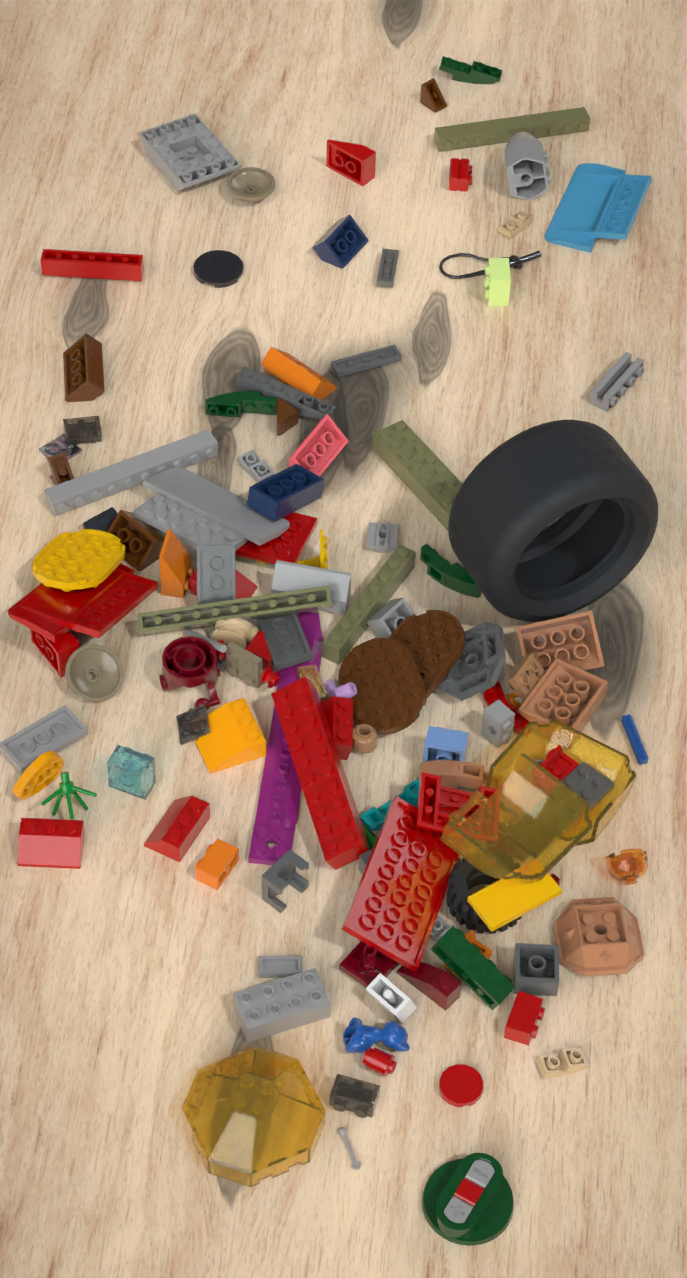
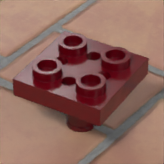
[339,941,399,988]

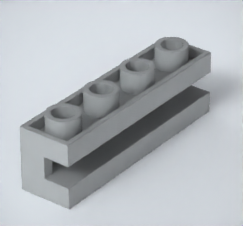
[589,352,644,412]

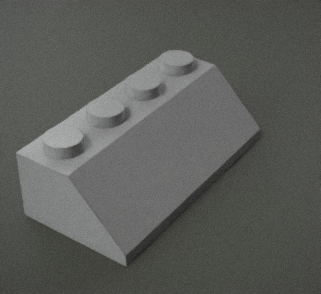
[272,560,351,615]

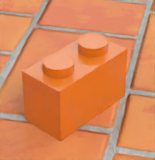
[194,838,239,890]

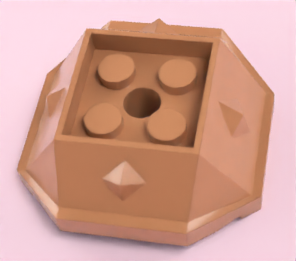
[553,897,644,976]

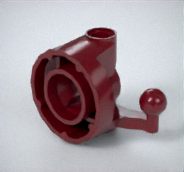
[159,636,221,713]

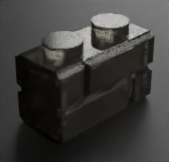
[63,416,102,445]
[329,1074,381,1118]

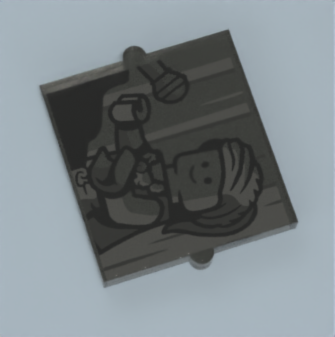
[176,704,211,745]

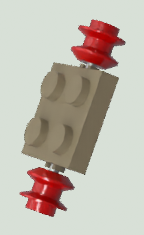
[215,639,281,688]

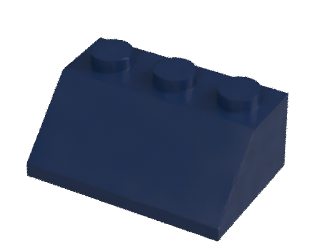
[312,215,369,269]

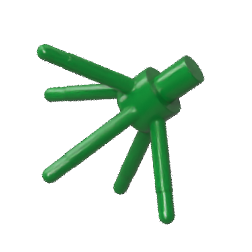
[41,772,97,819]

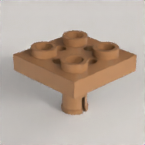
[508,653,546,702]

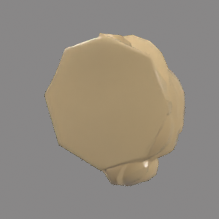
[211,617,259,649]

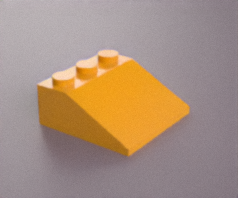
[190,698,266,774]

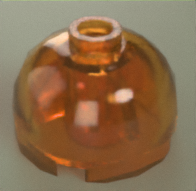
[605,849,648,885]

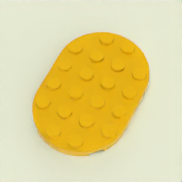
[32,529,125,592]

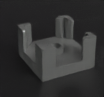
[262,850,309,913]

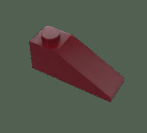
[397,962,461,1011]

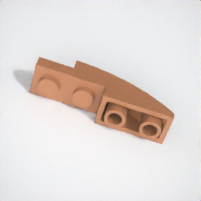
[418,760,502,791]

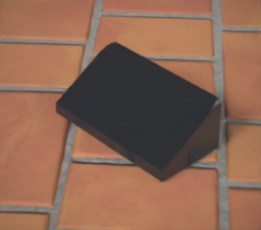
[83,507,118,532]

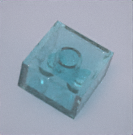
[107,745,156,800]

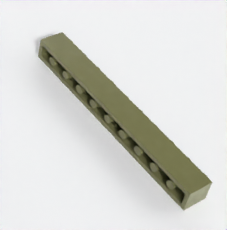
[434,107,590,152]
[138,585,332,636]

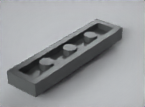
[331,345,402,377]

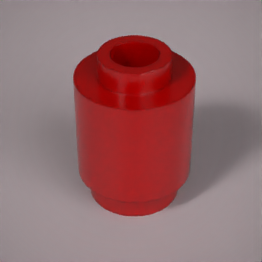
[362,1047,397,1077]

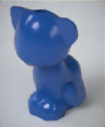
[343,1017,410,1054]

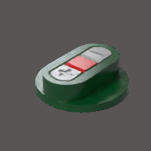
[422,1153,514,1246]

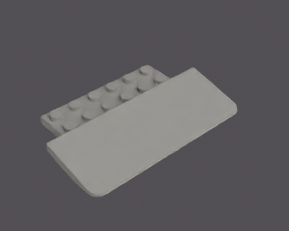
[134,467,290,551]

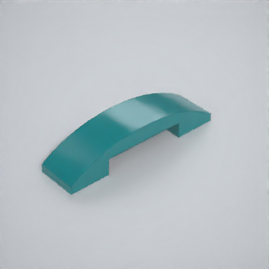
[360,778,420,831]

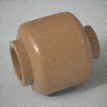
[352,724,377,754]

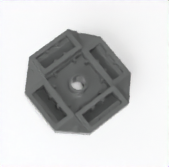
[438,622,506,701]

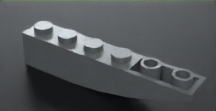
[236,367,336,419]

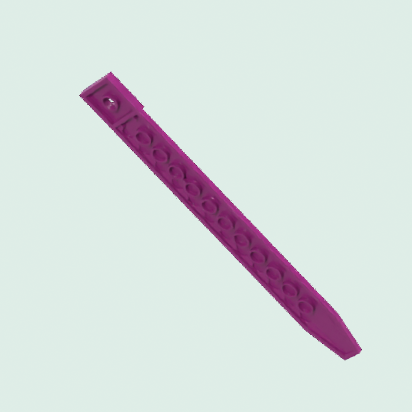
[248,612,323,865]

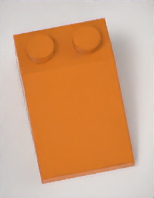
[159,529,194,598]

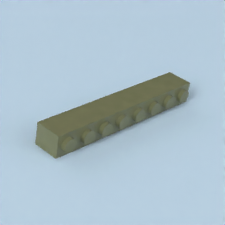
[322,545,416,665]

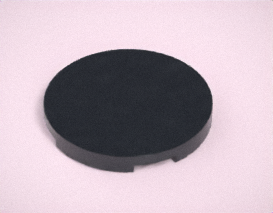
[193,250,244,288]

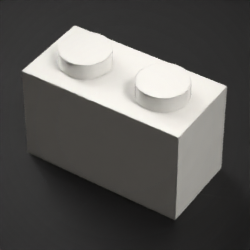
[366,973,417,1024]

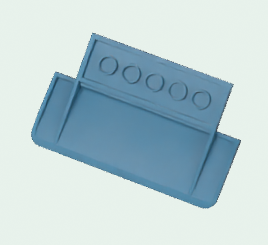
[545,163,652,253]

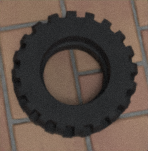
[447,851,523,934]

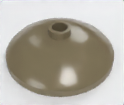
[227,167,275,201]
[65,644,124,702]

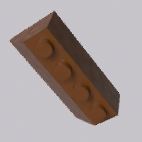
[63,333,105,402]

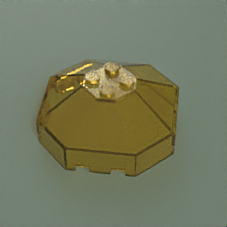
[182,1046,326,1187]

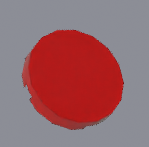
[439,1064,483,1107]

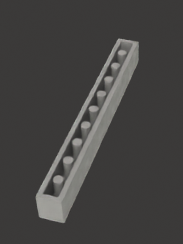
[44,429,218,516]

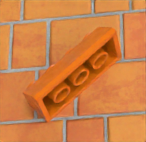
[260,347,338,400]

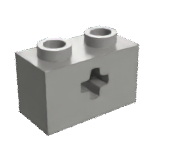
[481,700,515,748]

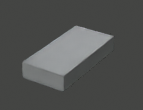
[259,955,302,978]

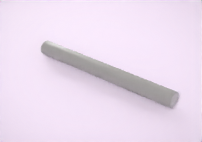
[184,629,227,653]

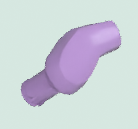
[322,679,357,698]

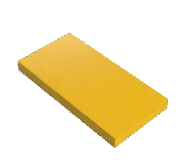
[467,860,562,932]

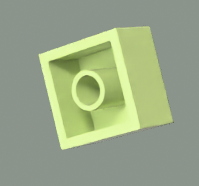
[484,258,511,306]

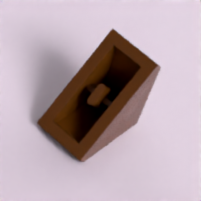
[420,78,447,113]
[277,398,298,436]

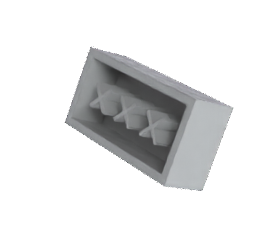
[233,968,330,1043]

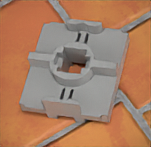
[367,521,398,553]

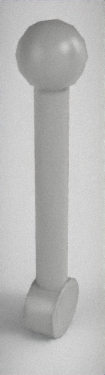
[338,1127,361,1170]

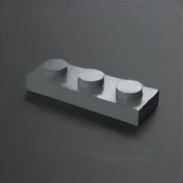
[376,248,399,288]

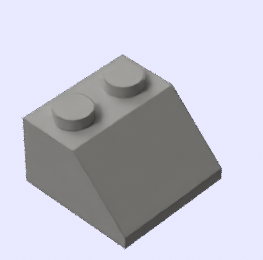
[366,597,414,638]

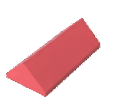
[289,414,349,476]

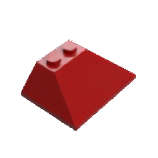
[416,772,500,845]

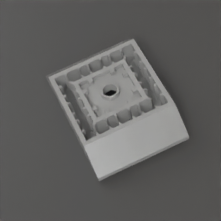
[139,114,241,192]

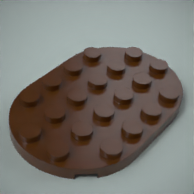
[389,610,466,698]
[338,638,427,735]

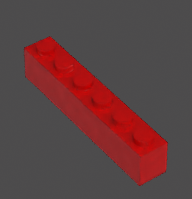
[41,249,144,281]

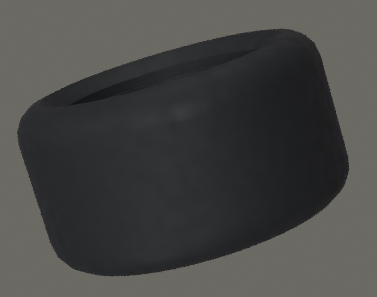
[448,420,658,622]

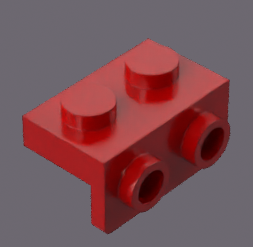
[533,745,579,793]

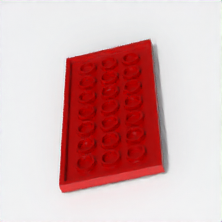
[341,796,465,971]

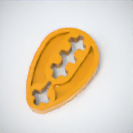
[13,751,64,800]

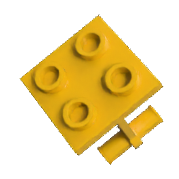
[297,529,328,569]

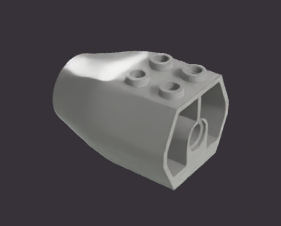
[505,132,551,200]

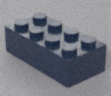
[247,464,324,522]

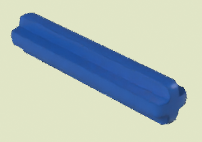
[621,714,649,765]

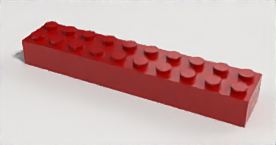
[271,676,371,870]

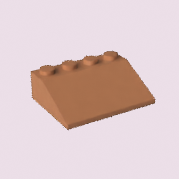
[516,611,605,676]
[518,658,608,749]

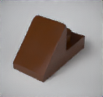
[47,452,74,485]

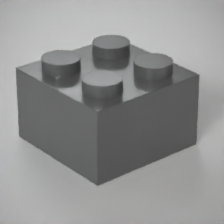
[514,943,559,996]

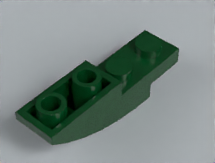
[439,56,502,84]
[205,391,277,417]
[420,544,481,598]

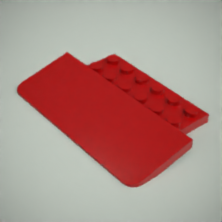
[8,563,158,643]

